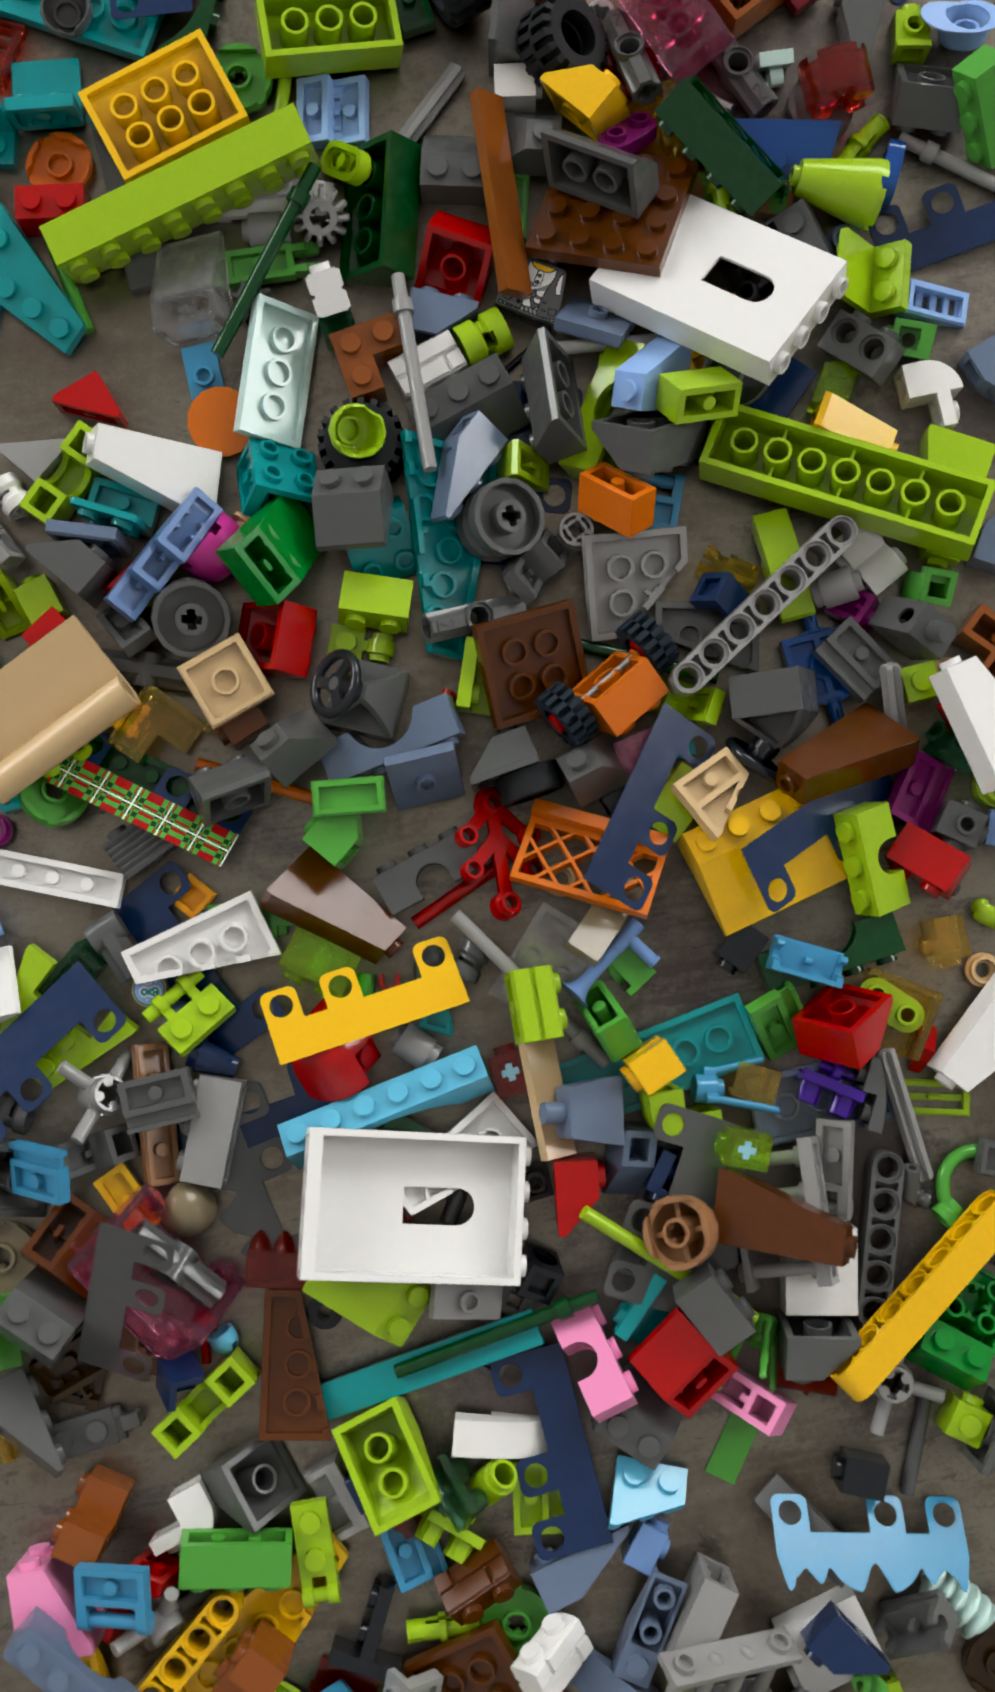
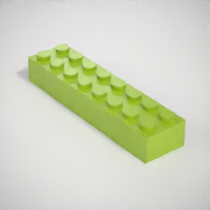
[39,102,322,284]
[699,404,995,562]

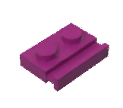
[887,750,955,833]

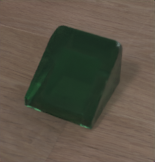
[319,307,356,350]

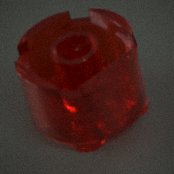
[797,41,875,120]

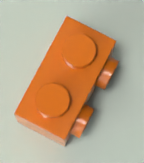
[577,461,657,538]

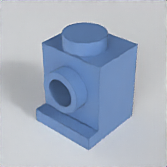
[621,1514,671,1576]

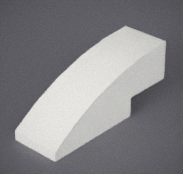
[451,1411,549,1459]

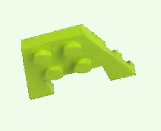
[0,943,141,1089]

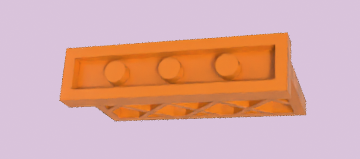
[510,798,670,920]

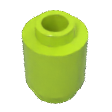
[469,1459,518,1506]

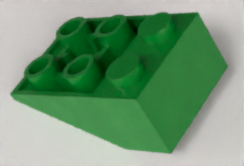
[215,495,320,607]
[905,1269,995,1391]

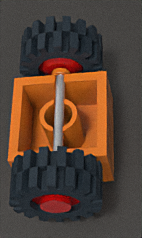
[535,610,680,748]

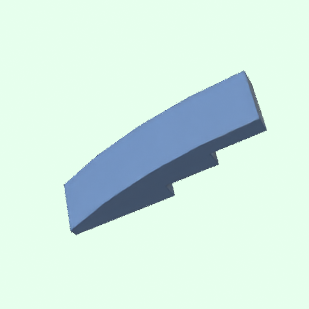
[103,486,223,622]

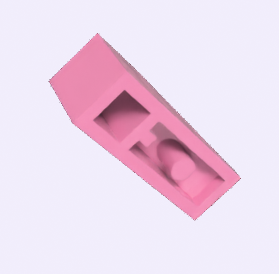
[710,1368,798,1437]

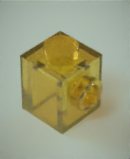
[918,914,972,968]

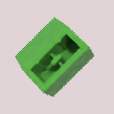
[302,815,364,870]

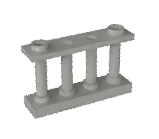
[727,1135,840,1293]
[657,1626,804,1692]

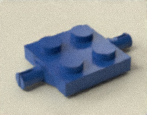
[779,614,851,724]

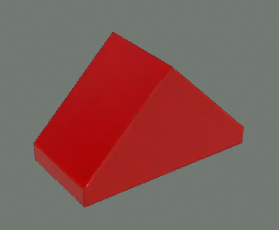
[52,370,128,429]

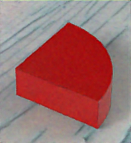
[907,1023,938,1074]

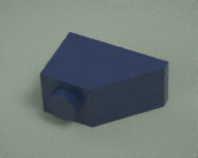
[800,1600,892,1675]

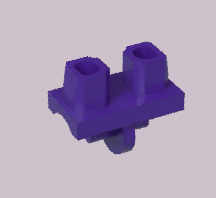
[795,1060,866,1119]

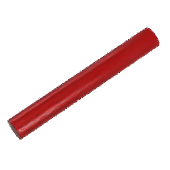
[411,861,495,929]

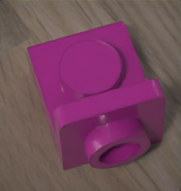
[822,590,880,633]

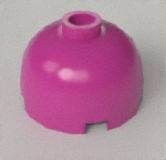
[181,512,240,583]

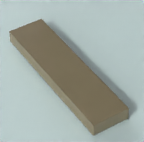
[565,858,657,967]

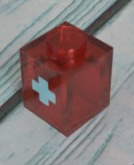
[488,1042,527,1100]

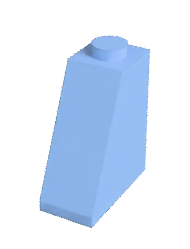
[611,335,692,411]

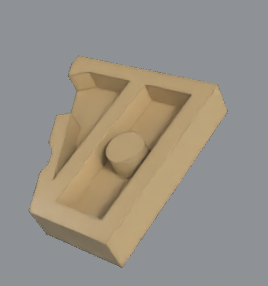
[670,746,749,842]

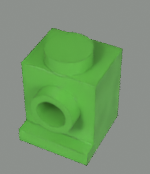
[887,317,937,361]
[900,565,959,607]
[606,947,656,996]

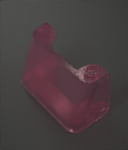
[68,1183,246,1360]

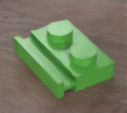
[744,980,803,1062]

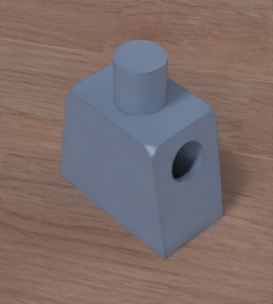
[539,1076,625,1145]

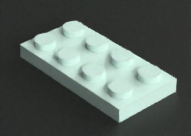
[233,293,319,448]

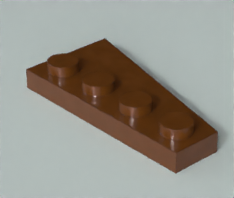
[259,1290,332,1441]

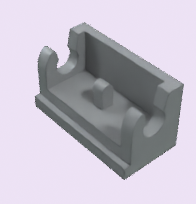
[303,1451,370,1542]

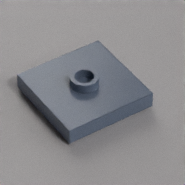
[553,296,636,348]
[45,519,133,558]
[383,741,465,811]

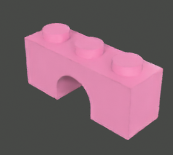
[550,1304,639,1423]

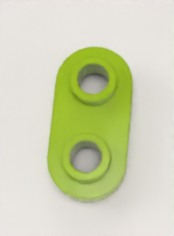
[321,140,372,186]
[858,977,925,1033]

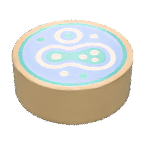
[132,979,169,1007]

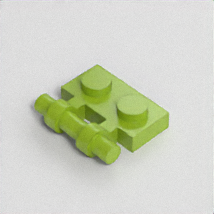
[141,971,236,1058]

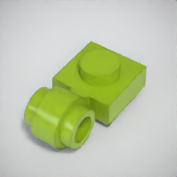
[327,623,396,664]

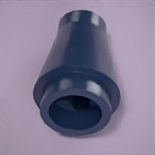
[185,1039,240,1078]

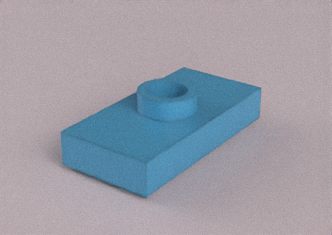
[181,341,225,401]

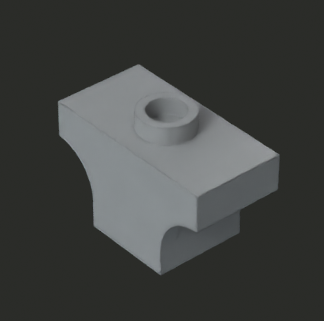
[428,1284,503,1320]

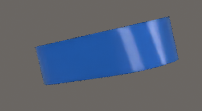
[882,138,907,206]

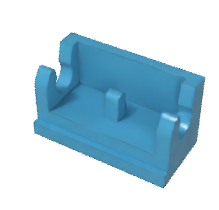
[765,934,848,989]

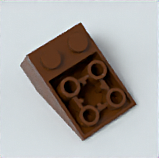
[20,1193,148,1302]

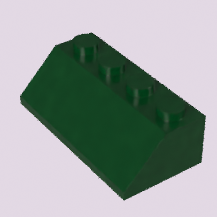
[654,75,789,217]
[340,130,422,287]

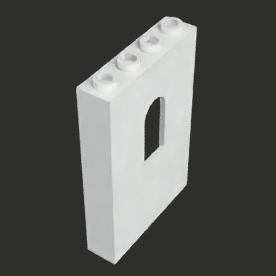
[589,194,849,386]
[297,1127,532,1286]

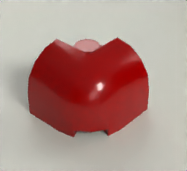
[291,999,381,1102]

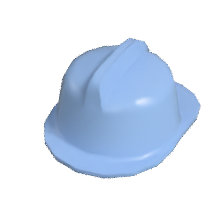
[920,0,995,52]

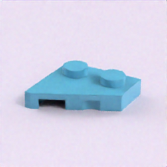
[608,1455,688,1530]

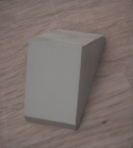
[0,438,65,482]

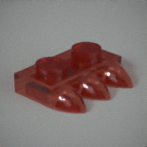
[245,1230,307,1290]

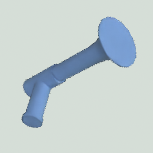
[561,918,661,1008]

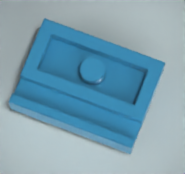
[8,1139,71,1206]
[379,1514,448,1594]

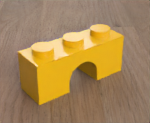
[619,1035,686,1096]

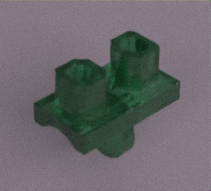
[922,721,974,777]
[427,1453,488,1533]

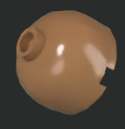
[643,1194,719,1271]

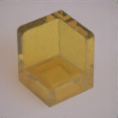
[727,1061,782,1106]

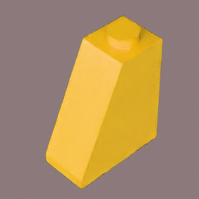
[809,391,899,451]

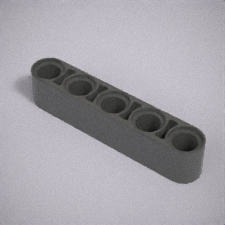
[855,1148,905,1325]

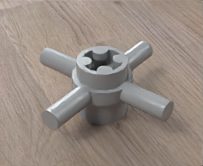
[56,1047,132,1145]
[869,1356,946,1436]
[110,1587,210,1657]

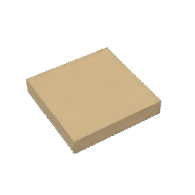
[177,632,275,730]

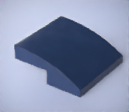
[748,357,818,418]

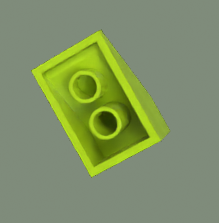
[302,1280,431,1348]
[331,1396,442,1536]

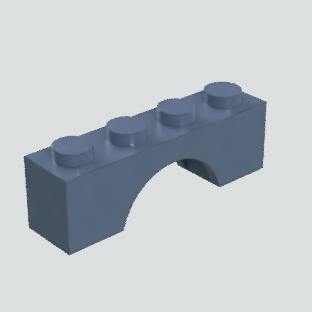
[321,693,467,780]
[2,1606,141,1692]

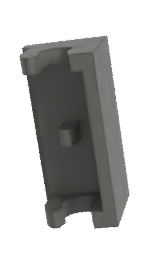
[874,1589,960,1660]

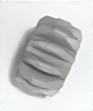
[294,184,350,247]

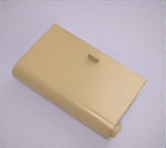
[0,615,141,804]

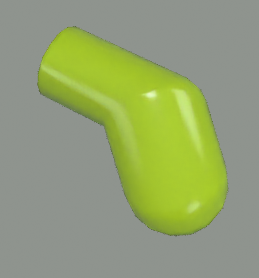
[970,898,995,929]

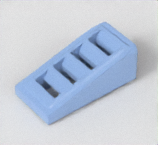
[892,278,970,329]

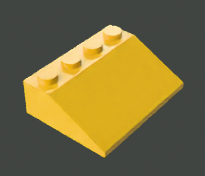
[77,28,251,184]
[677,789,847,937]

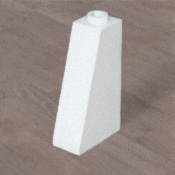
[82,423,223,512]
[929,655,995,794]
[927,973,995,1092]

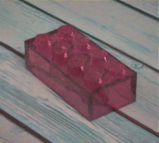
[618,0,735,85]

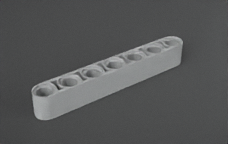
[666,515,858,697]

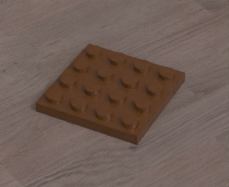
[525,152,699,277]

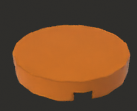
[25,131,96,190]
[187,386,249,457]

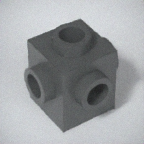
[930,799,989,852]

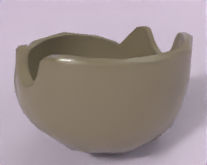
[159,1182,217,1239]

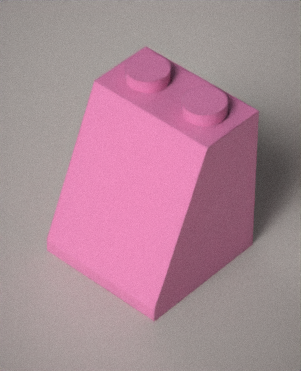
[6,1542,106,1657]

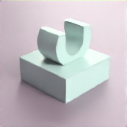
[754,48,794,88]

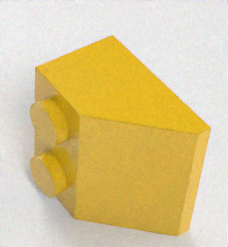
[539,64,631,142]

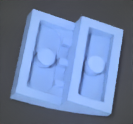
[296,73,370,149]

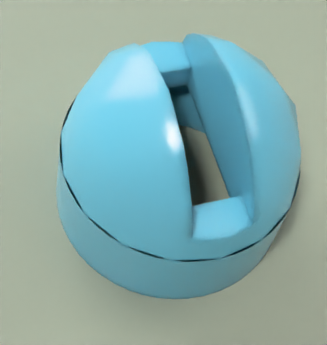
[207,1322,239,1355]

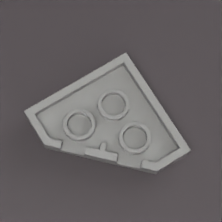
[581,525,688,642]

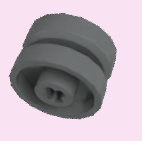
[456,477,545,562]
[150,576,231,658]

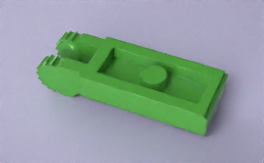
[223,241,320,290]

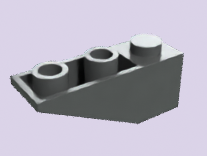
[0,1368,66,1478]

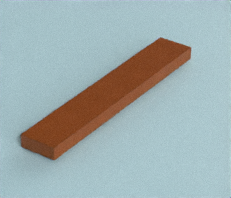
[469,87,532,299]

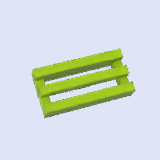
[904,1078,970,1116]

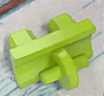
[414,1495,486,1565]

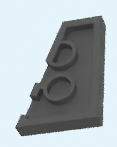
[654,601,760,673]

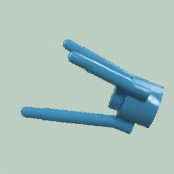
[690,1057,780,1114]

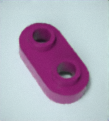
[599,111,657,154]

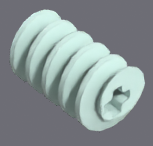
[918,1569,995,1639]

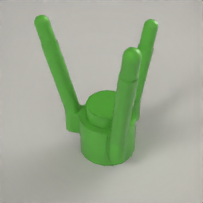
[717,1312,778,1392]

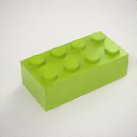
[254,0,403,79]

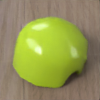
[328,403,387,459]

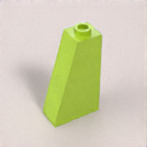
[918,423,995,570]

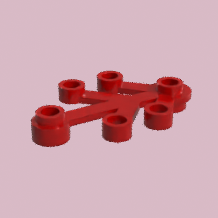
[454,787,544,921]

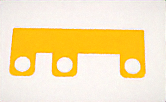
[260,936,470,1065]

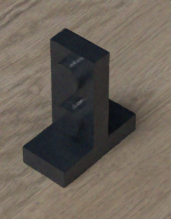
[327,1573,403,1682]

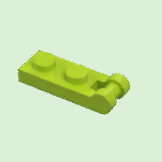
[290,1496,342,1609]

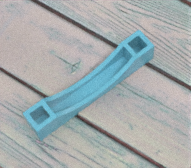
[277,1045,495,1170]

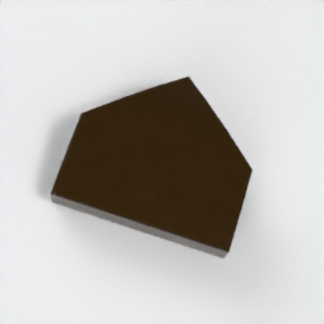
[29,1330,106,1412]

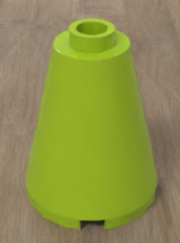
[788,158,890,232]

